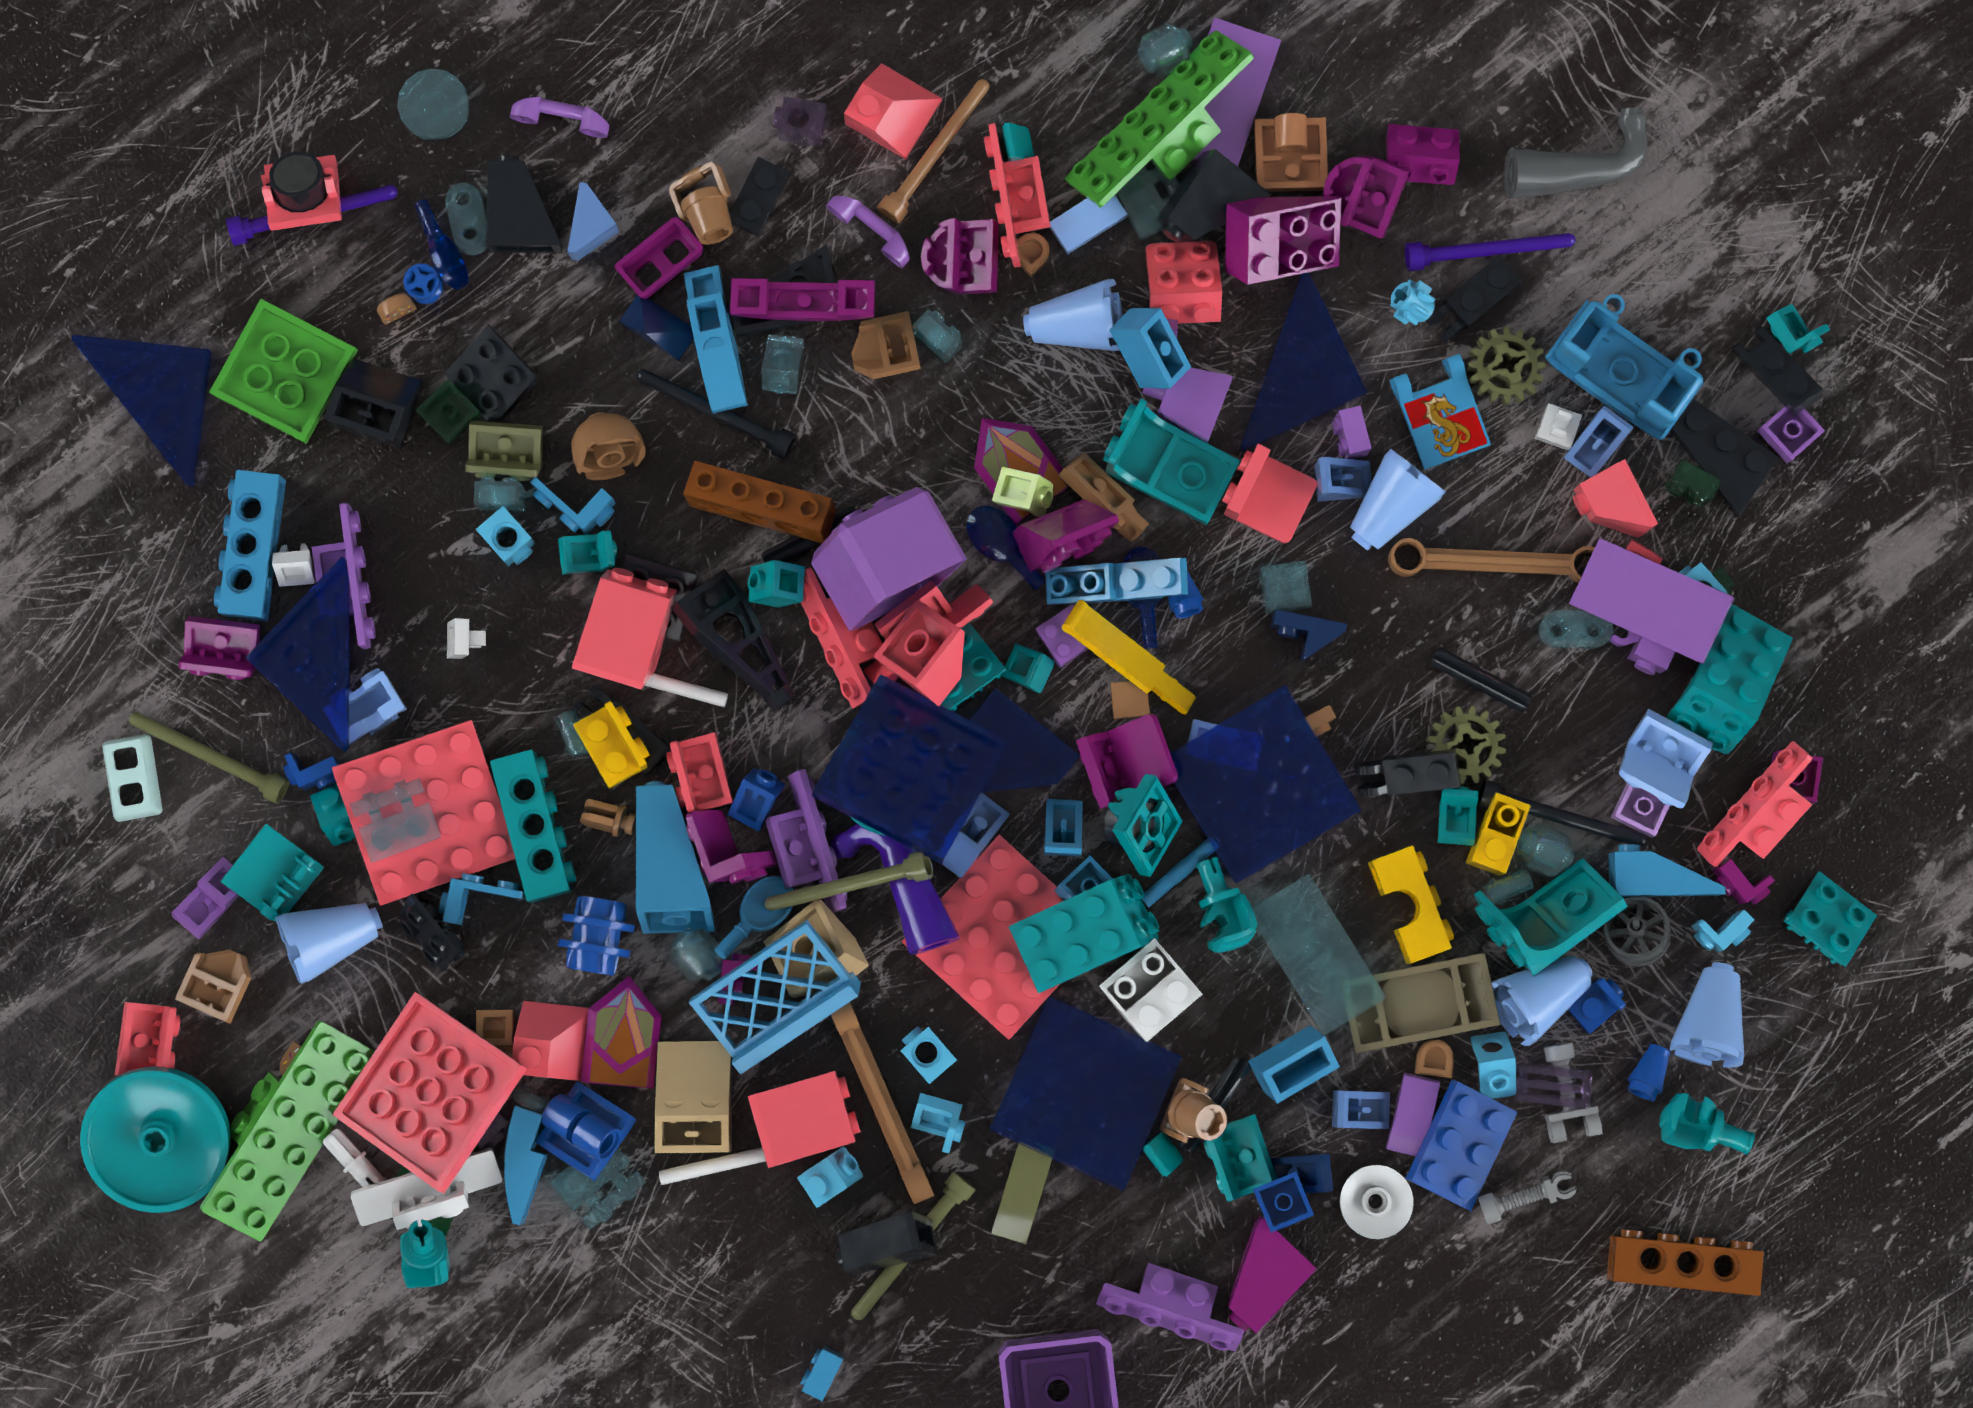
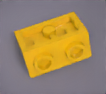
[573,700,650,789]

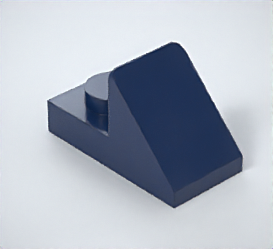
[1270,609,1347,663]
[1270,1153,1333,1193]

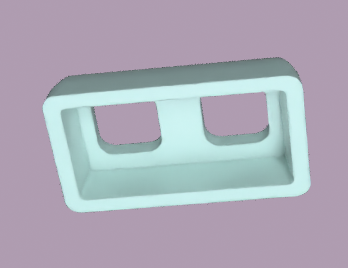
[102,734,162,822]

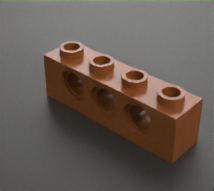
[683,461,837,543]
[1607,1229,1764,1296]

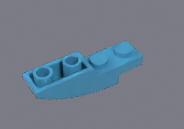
[684,265,748,413]
[1045,558,1188,605]

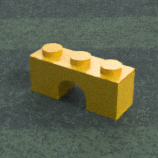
[1368,845,1454,964]

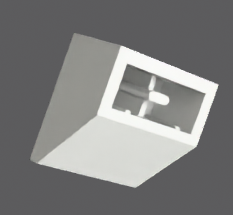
[1099,938,1202,1042]

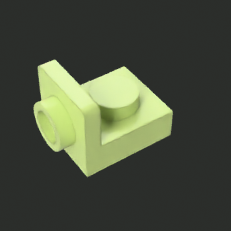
[992,467,1053,517]

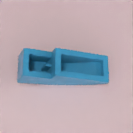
[504,1105,548,1226]

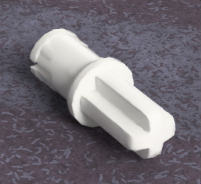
[323,1129,387,1187]

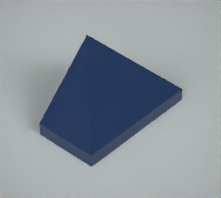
[619,295,694,362]

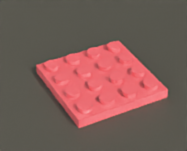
[331,720,515,906]
[902,834,1063,1040]
[332,992,528,1193]

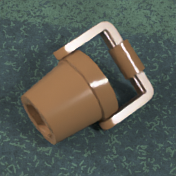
[669,162,733,245]
[1160,1078,1227,1143]

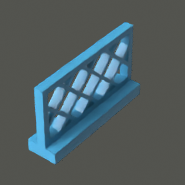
[689,920,861,1075]

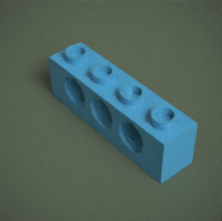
[214,470,286,622]

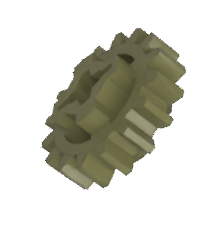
[1466,326,1546,406]
[1426,706,1506,785]

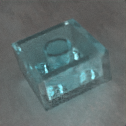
[913,309,962,364]
[474,477,525,511]
[1259,561,1312,614]

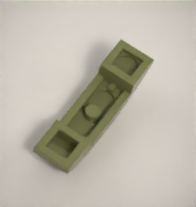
[991,1093,1068,1244]

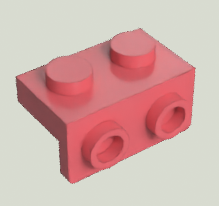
[666,732,734,813]
[115,1002,180,1076]

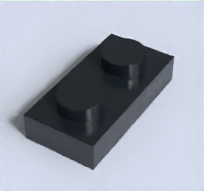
[729,157,791,238]

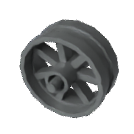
[1603,896,1671,967]

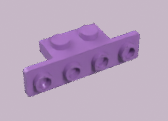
[312,502,375,649]
[765,769,847,913]
[1096,1263,1244,1351]

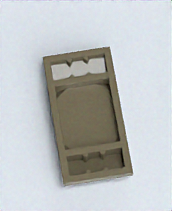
[1341,953,1500,1053]

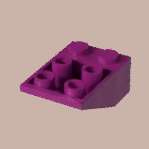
[1225,196,1341,285]
[1013,499,1119,573]

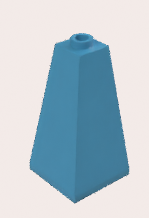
[636,781,715,934]

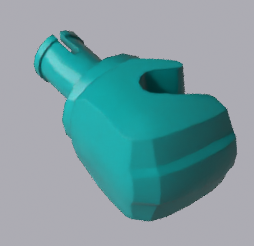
[1196,857,1257,953]
[1659,1093,1755,1155]
[400,1219,450,1288]

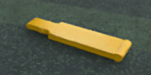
[1062,600,1196,715]

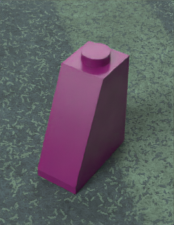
[1227,1216,1317,1333]

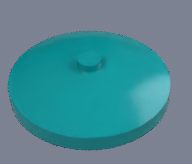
[80,1067,231,1213]

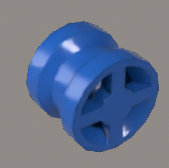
[403,263,443,305]

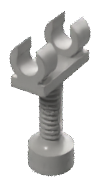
[1544,1042,1602,1143]
[1478,1170,1577,1225]

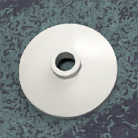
[1340,1165,1413,1239]

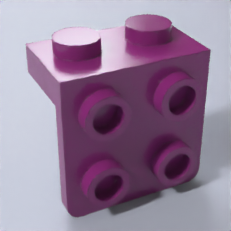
[1076,714,1178,809]
[686,810,777,884]

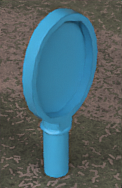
[715,876,794,959]

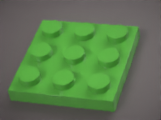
[209,299,358,444]

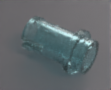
[554,710,588,758]
[1484,868,1534,906]

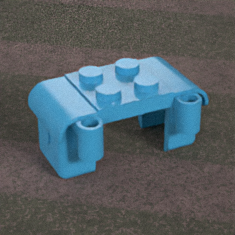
[1545,294,1704,440]

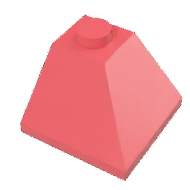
[844,63,942,160]
[1573,459,1658,538]
[873,599,965,706]
[512,1001,588,1081]

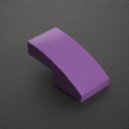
[172,857,239,940]
[1386,1072,1440,1156]

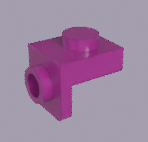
[1712,859,1775,905]

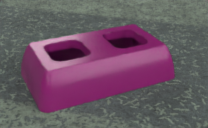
[615,217,703,299]

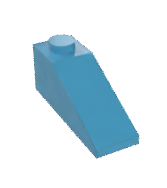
[1608,844,1726,897]

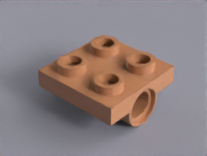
[1254,113,1328,192]

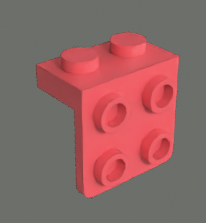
[1146,241,1222,324]
[1222,444,1317,544]

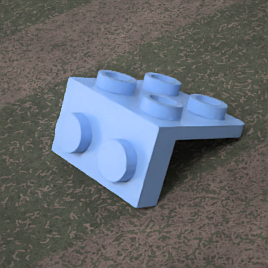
[1619,709,1713,808]

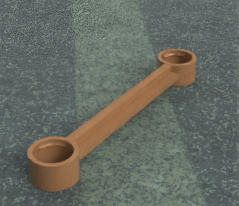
[1388,538,1595,583]
[831,1002,934,1205]

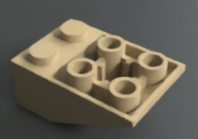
[655,1041,732,1153]

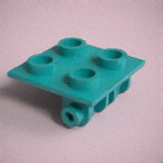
[941,622,1006,712]
[220,824,324,922]
[1783,871,1877,967]

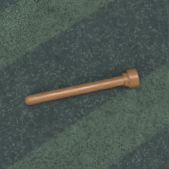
[877,79,989,224]

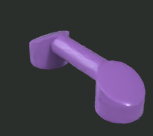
[510,97,610,138]
[826,196,910,268]

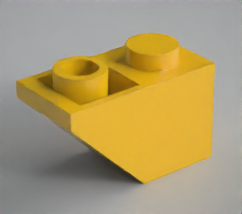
[1466,792,1531,876]

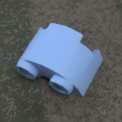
[323,668,407,746]

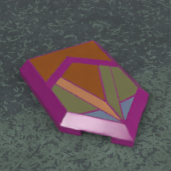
[974,418,1070,525]
[580,976,661,1089]

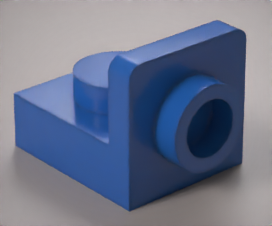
[727,768,785,831]
[1567,978,1626,1034]

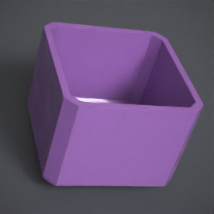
[811,487,967,631]
[998,1329,1119,1408]

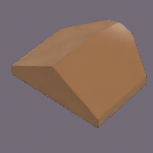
[851,311,921,379]
[175,950,251,1024]

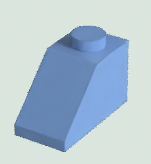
[932,793,1010,878]

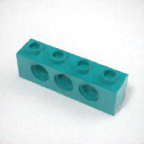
[490,749,577,903]

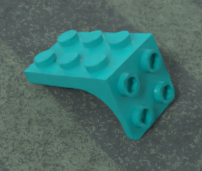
[1103,398,1240,526]
[1666,604,1793,754]
[1474,858,1628,976]
[1008,874,1159,993]

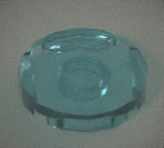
[397,68,469,140]

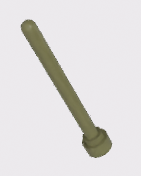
[129,712,290,804]
[764,850,933,911]
[851,1171,976,1320]

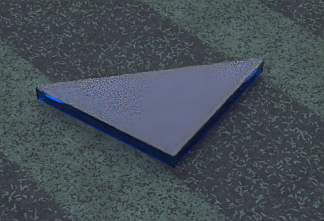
[1240,272,1367,452]
[72,335,212,487]
[245,556,349,752]

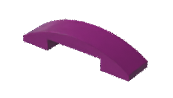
[730,278,875,321]

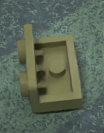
[465,421,543,481]

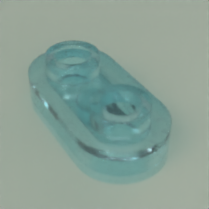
[445,183,487,255]
[1539,611,1613,649]

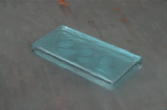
[1252,874,1387,1036]

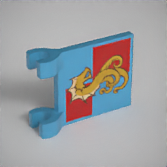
[1389,354,1491,470]

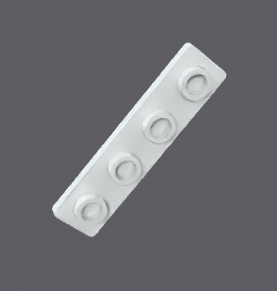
[351,1148,502,1230]

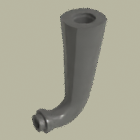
[1504,108,1647,199]

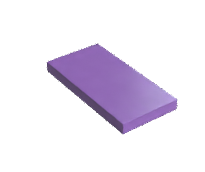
[1192,17,1281,167]
[1569,538,1734,664]

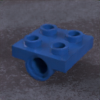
[535,1081,637,1181]

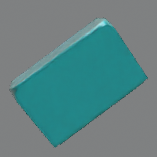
[1002,123,1034,162]
[1000,643,1055,693]
[1142,1132,1184,1177]

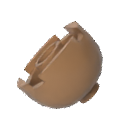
[571,412,645,480]

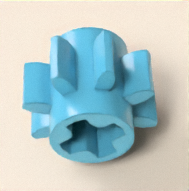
[1390,279,1435,326]

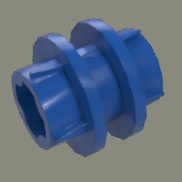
[557,896,635,976]

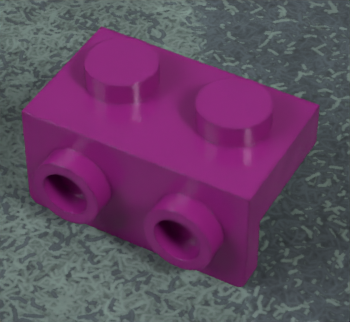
[1386,124,1460,185]
[179,616,260,680]

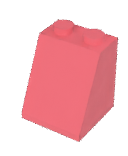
[572,568,677,690]
[748,1071,861,1168]

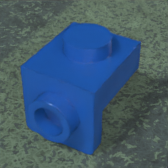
[283,752,341,791]

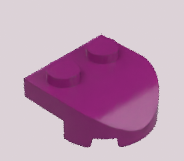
[1323,155,1410,239]
[921,218,999,295]

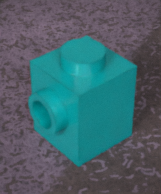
[748,560,805,608]

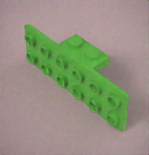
[1065,30,1254,207]
[200,1020,375,1241]

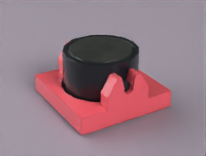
[261,152,342,231]

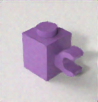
[1609,630,1675,675]

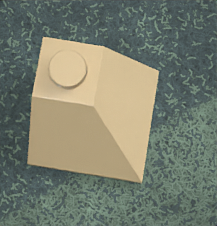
[764,899,869,998]

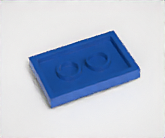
[1405,1080,1517,1211]

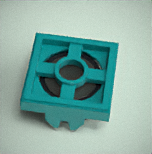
[1105,773,1183,877]

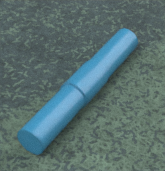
[1141,836,1220,908]

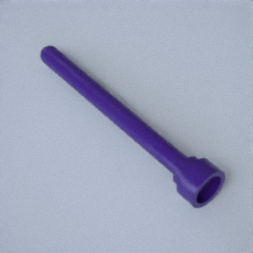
[226,185,398,246]
[1405,233,1576,272]

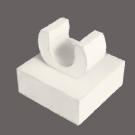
[1535,403,1582,451]
[272,543,316,587]
[447,618,486,659]

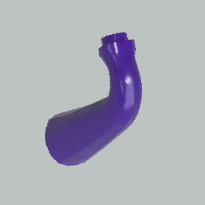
[831,824,960,955]

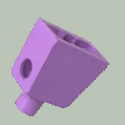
[1142,368,1233,443]

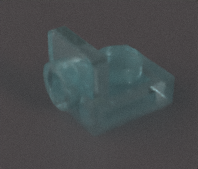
[762,334,804,394]

